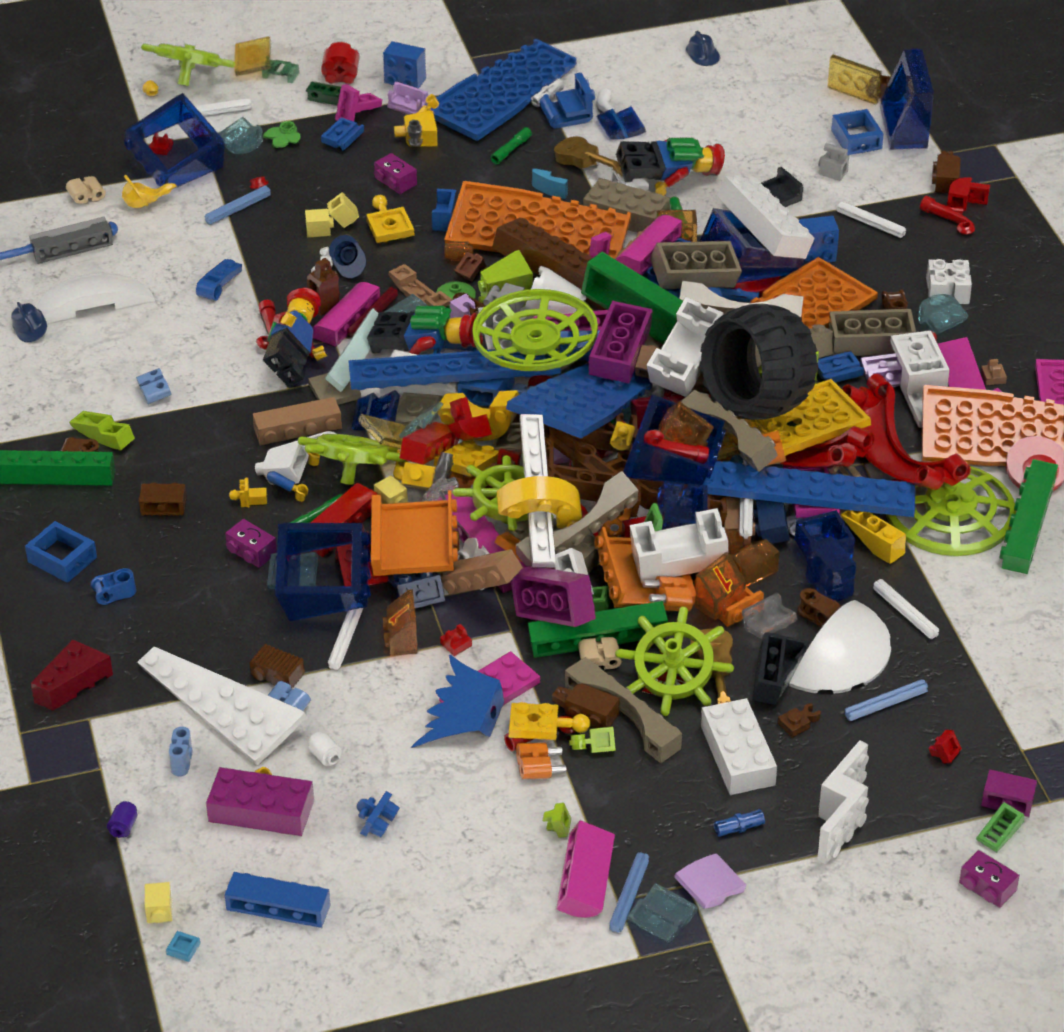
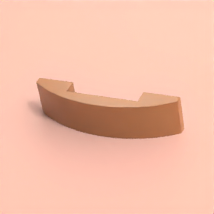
[389,264,453,307]

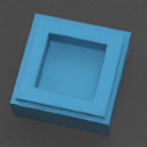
[166,931,200,962]

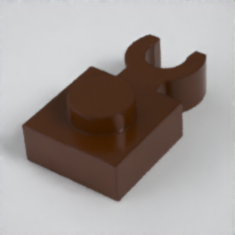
[777,703,821,738]

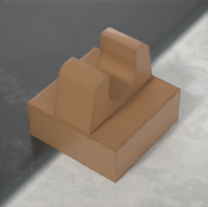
[981,359,1007,385]

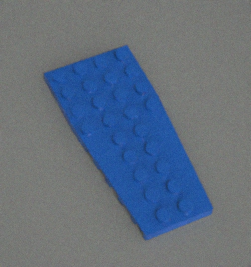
[421,39,577,141]
[506,363,653,438]

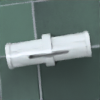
[531,79,564,107]

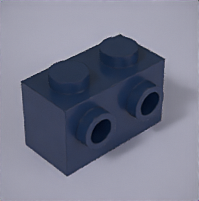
[753,500,790,545]

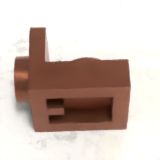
[454,252,487,282]

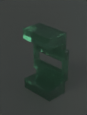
[262,59,299,83]

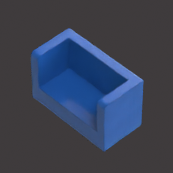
[432,189,457,231]

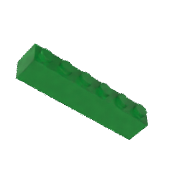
[0,450,115,485]
[999,459,1058,574]
[528,601,668,658]

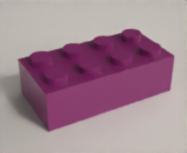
[589,301,652,383]
[511,566,596,627]
[206,767,314,836]

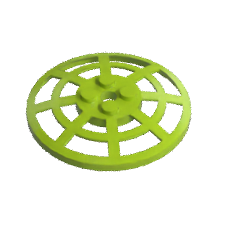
[473,289,598,371]
[886,466,1016,556]

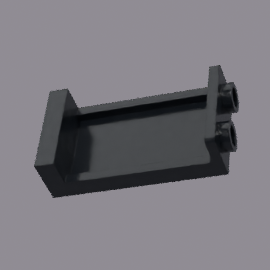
[761,166,804,207]

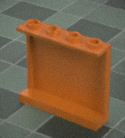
[371,490,458,576]
[594,527,697,612]

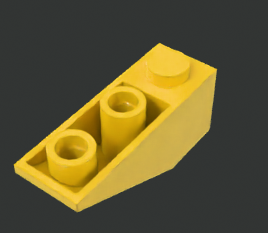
[841,510,906,564]

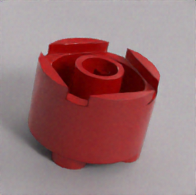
[321,42,360,84]

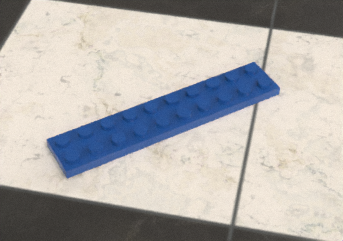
[348,348,561,390]
[694,459,915,517]

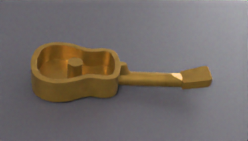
[554,136,623,177]
[690,629,733,704]

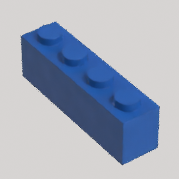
[224,872,330,928]

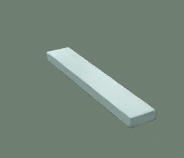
[325,309,379,392]

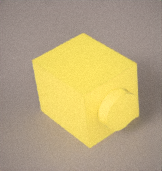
[327,193,359,228]
[305,209,334,238]
[374,475,408,504]
[145,882,172,923]

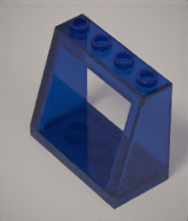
[880,49,934,150]
[124,93,225,189]
[699,208,805,283]
[623,394,726,486]
[275,523,371,621]

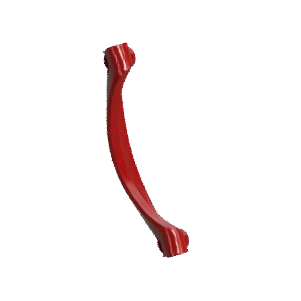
[842,373,971,490]
[707,394,875,468]

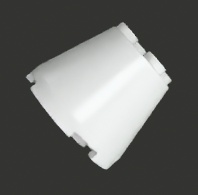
[522,266,586,321]

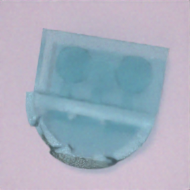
[216,117,263,154]
[918,294,969,335]

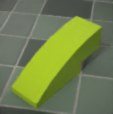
[69,411,135,450]

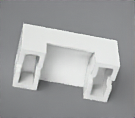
[647,297,724,397]
[630,508,729,583]

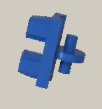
[356,791,400,837]

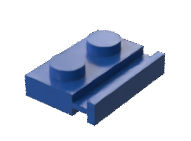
[321,117,364,150]
[817,351,864,382]

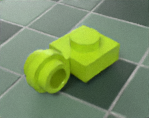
[569,727,616,753]

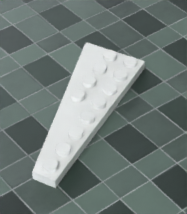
[138,647,308,765]

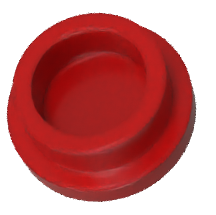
[250,176,268,190]

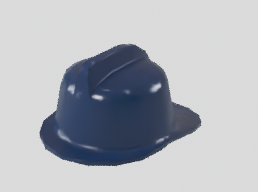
[685,31,720,66]
[329,235,366,278]
[11,302,48,342]

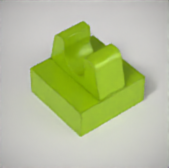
[542,803,572,838]

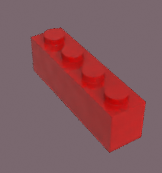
[399,421,459,465]
[301,483,378,557]

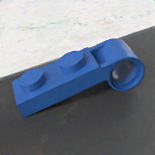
[196,259,242,301]

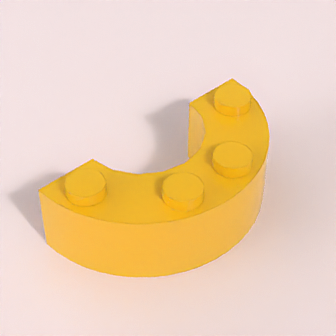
[435,390,519,441]
[497,476,582,529]

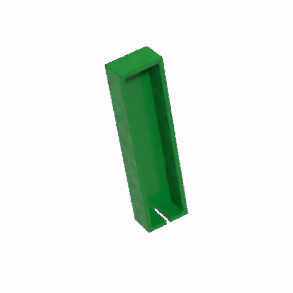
[581,252,683,344]

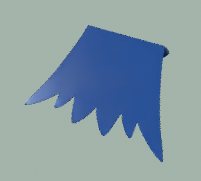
[411,655,504,748]

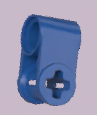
[91,568,137,605]

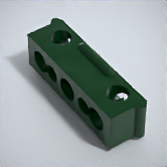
[306,82,341,106]

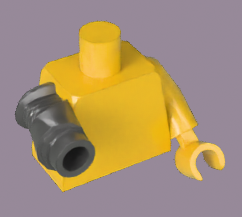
[394,94,439,147]
[393,449,454,493]

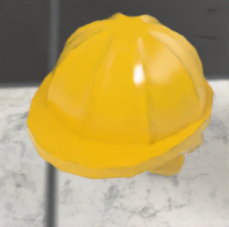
[122,175,177,208]

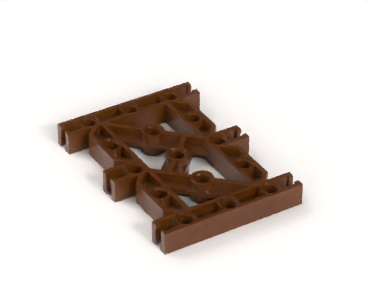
[543,413,727,527]

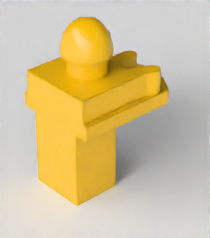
[610,421,636,451]
[229,478,267,507]

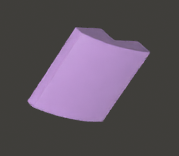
[860,353,902,387]
[674,854,747,909]

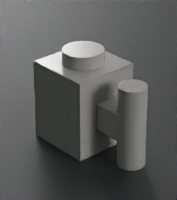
[818,143,849,181]
[483,283,525,315]

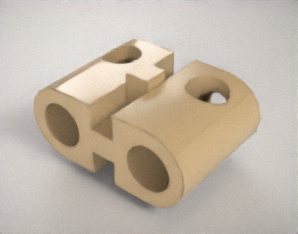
[66,176,106,204]
[578,637,622,669]

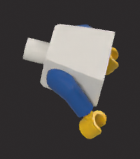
[255,441,320,502]

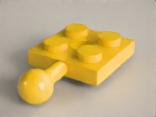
[366,195,414,243]
[509,702,590,740]

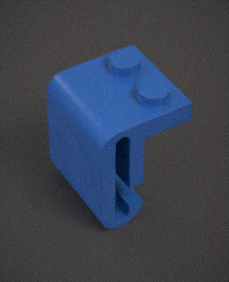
[540,72,595,129]

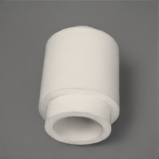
[308,732,342,766]

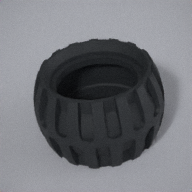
[700,304,818,420]

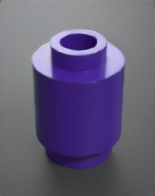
[107,801,138,838]

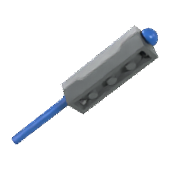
[0,216,118,264]

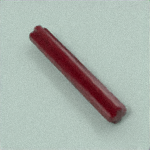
[347,287,398,337]

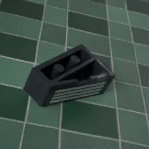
[752,632,810,705]

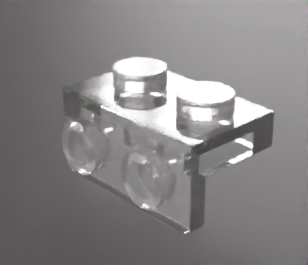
[418,477,459,502]
[742,593,797,639]

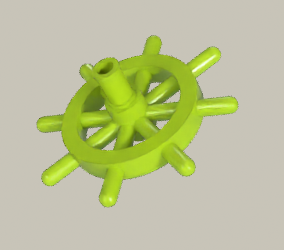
[141,43,235,86]
[298,434,406,485]
[453,455,554,531]
[615,606,734,716]

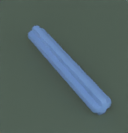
[204,186,271,225]
[844,679,928,721]
[609,852,649,933]

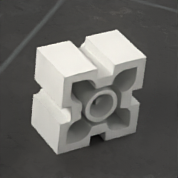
[926,259,972,304]

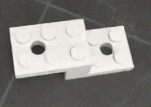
[890,330,949,428]
[817,741,869,864]

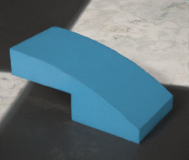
[532,168,568,199]

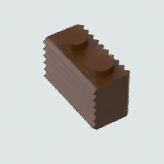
[139,482,187,516]
[249,644,305,688]

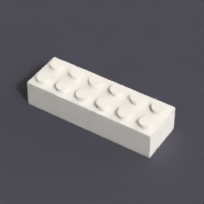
[717,175,814,259]

